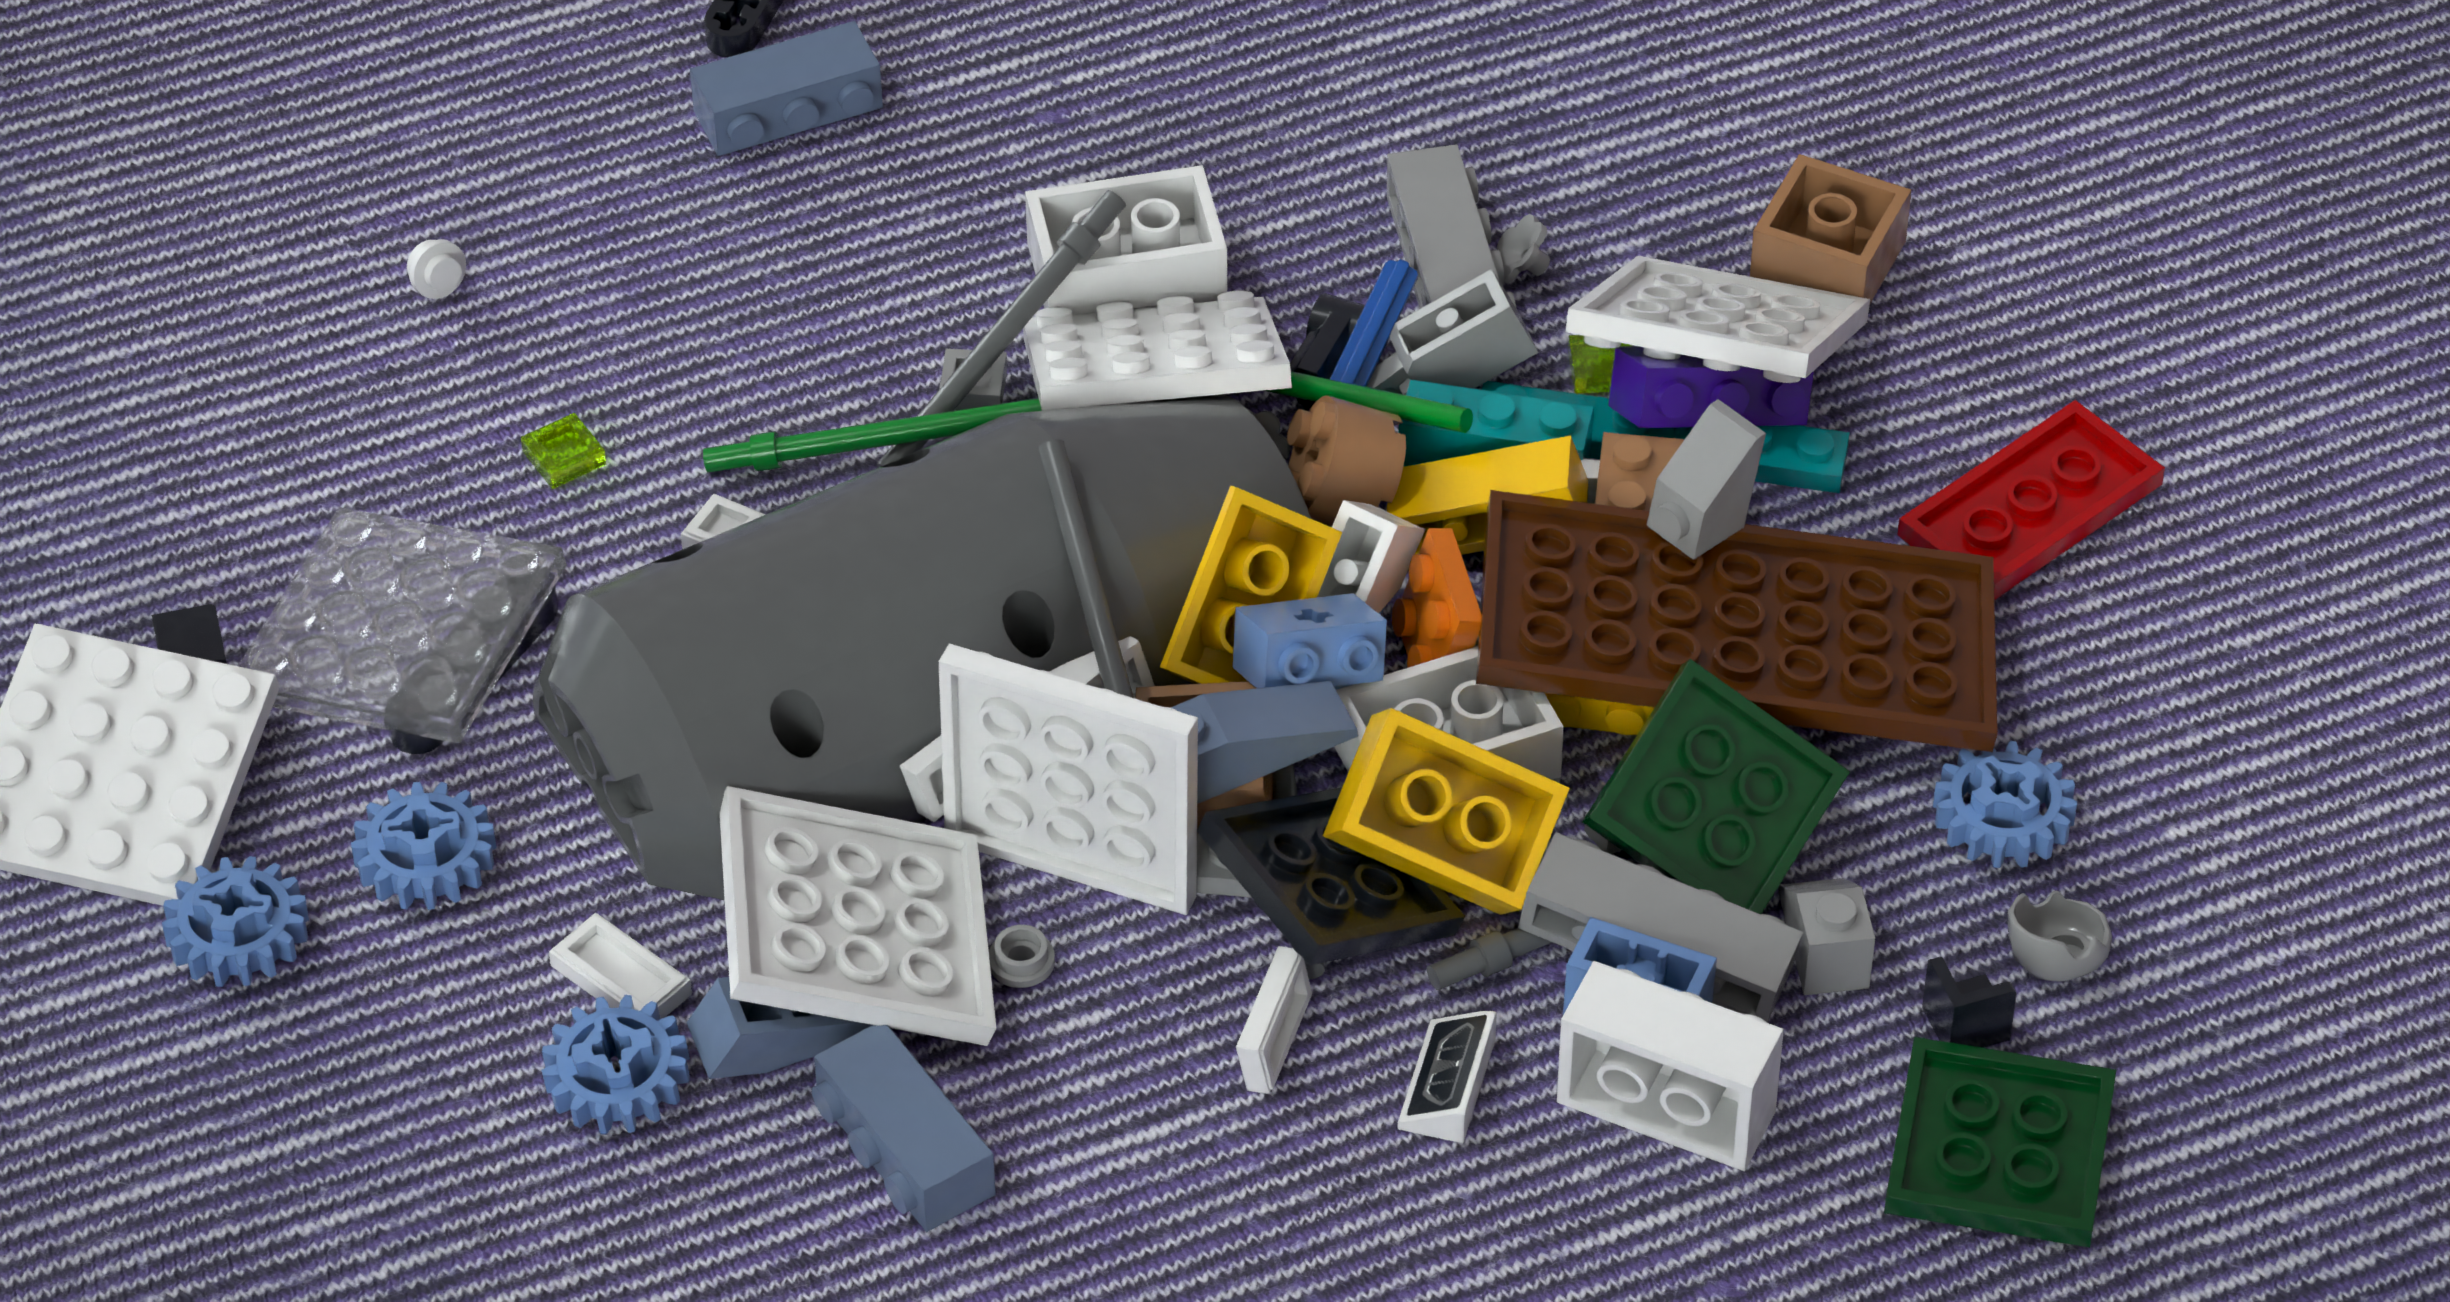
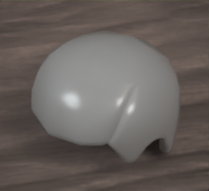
[2008,891,2112,982]

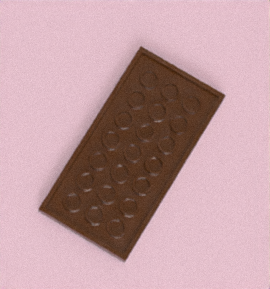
[1476,490,1998,752]

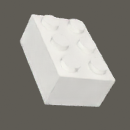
[1025,165,1227,315]
[1334,646,1564,780]
[1557,961,1784,1171]

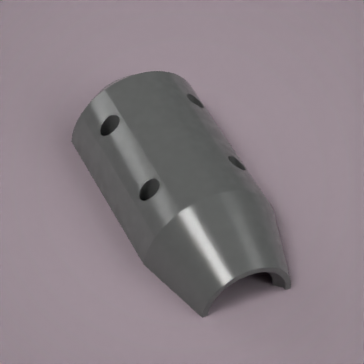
[533,394,1311,900]

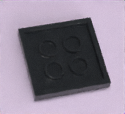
[1197,787,1465,965]

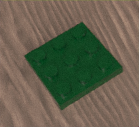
[1582,659,1850,915]
[1884,1037,2117,1248]

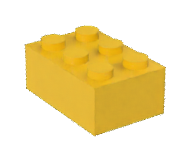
[1323,708,1570,915]

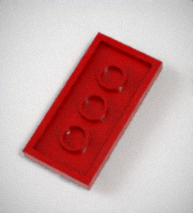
[1897,400,2165,600]

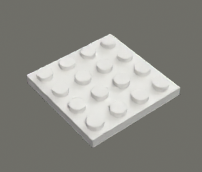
[1565,256,1870,383]
[1023,291,1292,411]
[0,623,280,906]
[939,643,1198,915]
[720,786,996,1046]

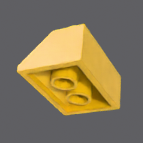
[1160,485,1342,684]

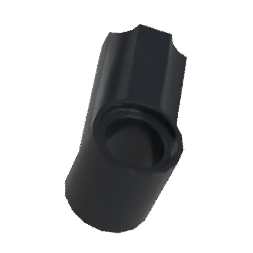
[1290,293,1365,408]

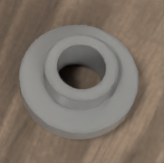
[989,925,1055,988]

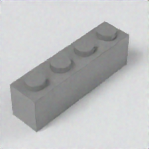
[1386,144,1516,309]
[1518,832,1803,1023]

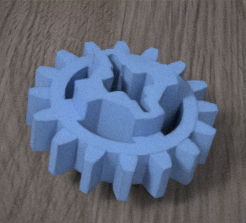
[1933,741,2077,868]
[351,782,496,910]
[162,856,309,987]
[541,995,690,1135]

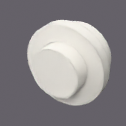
[407,239,466,299]

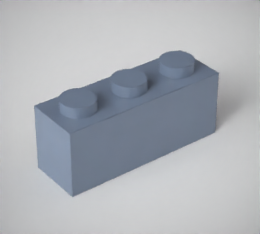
[690,21,883,156]
[811,1025,996,1233]

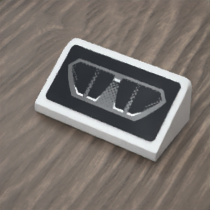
[1398,1011,1497,1143]

